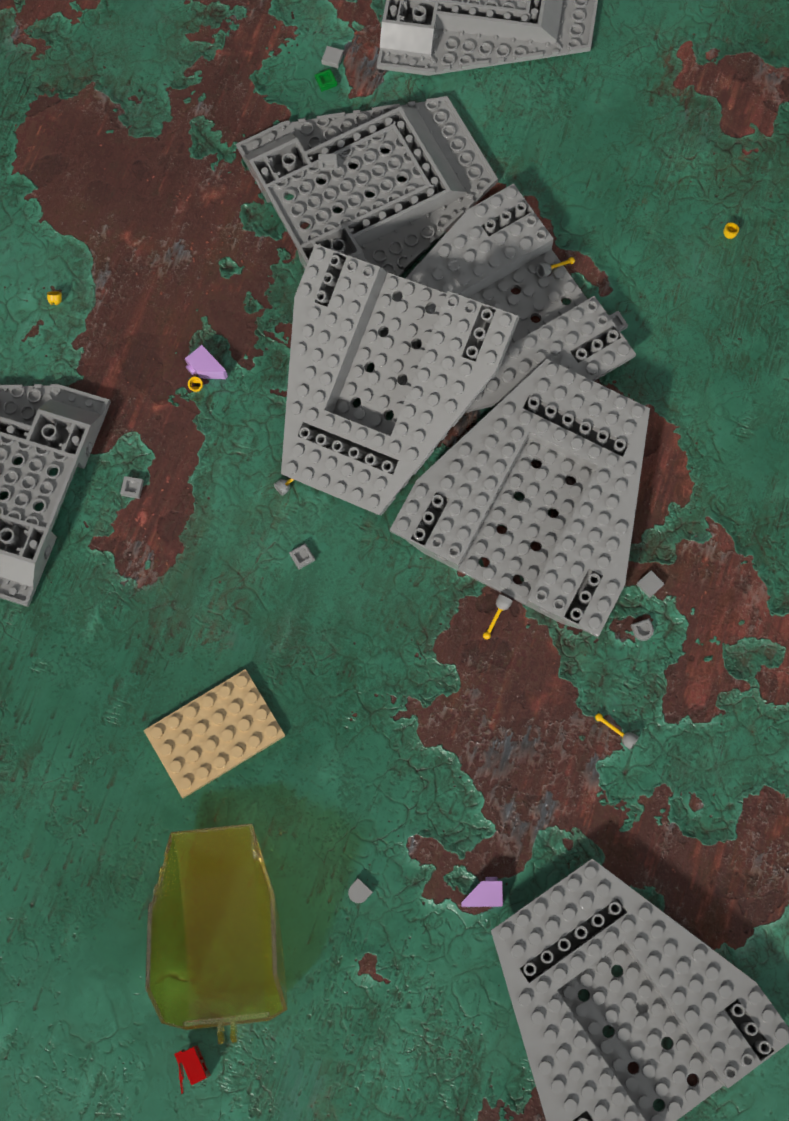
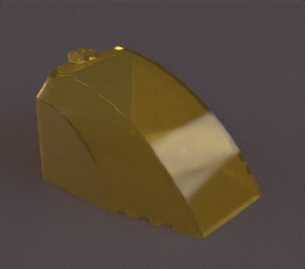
[145,823,287,1044]

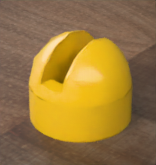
[723,223,739,239]
[47,291,62,305]
[188,377,203,392]

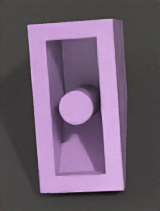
[185,345,228,379]
[461,877,503,907]

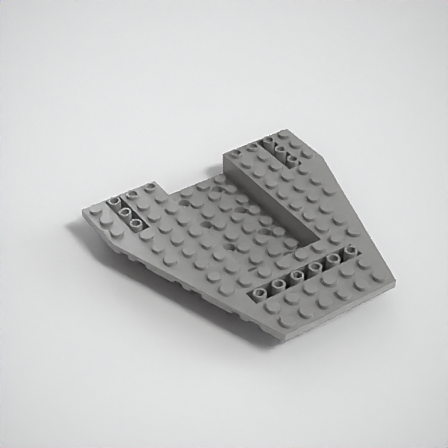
[377,0,598,76]
[236,96,498,277]
[381,183,636,413]
[281,244,520,516]
[390,359,650,638]
[0,384,111,607]
[491,859,789,1121]

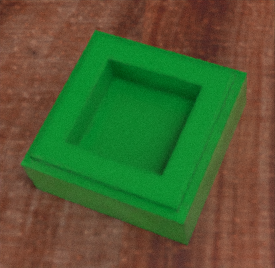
[314,69,337,92]

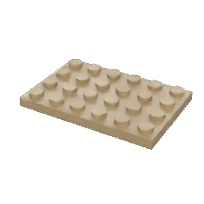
[144,669,285,798]

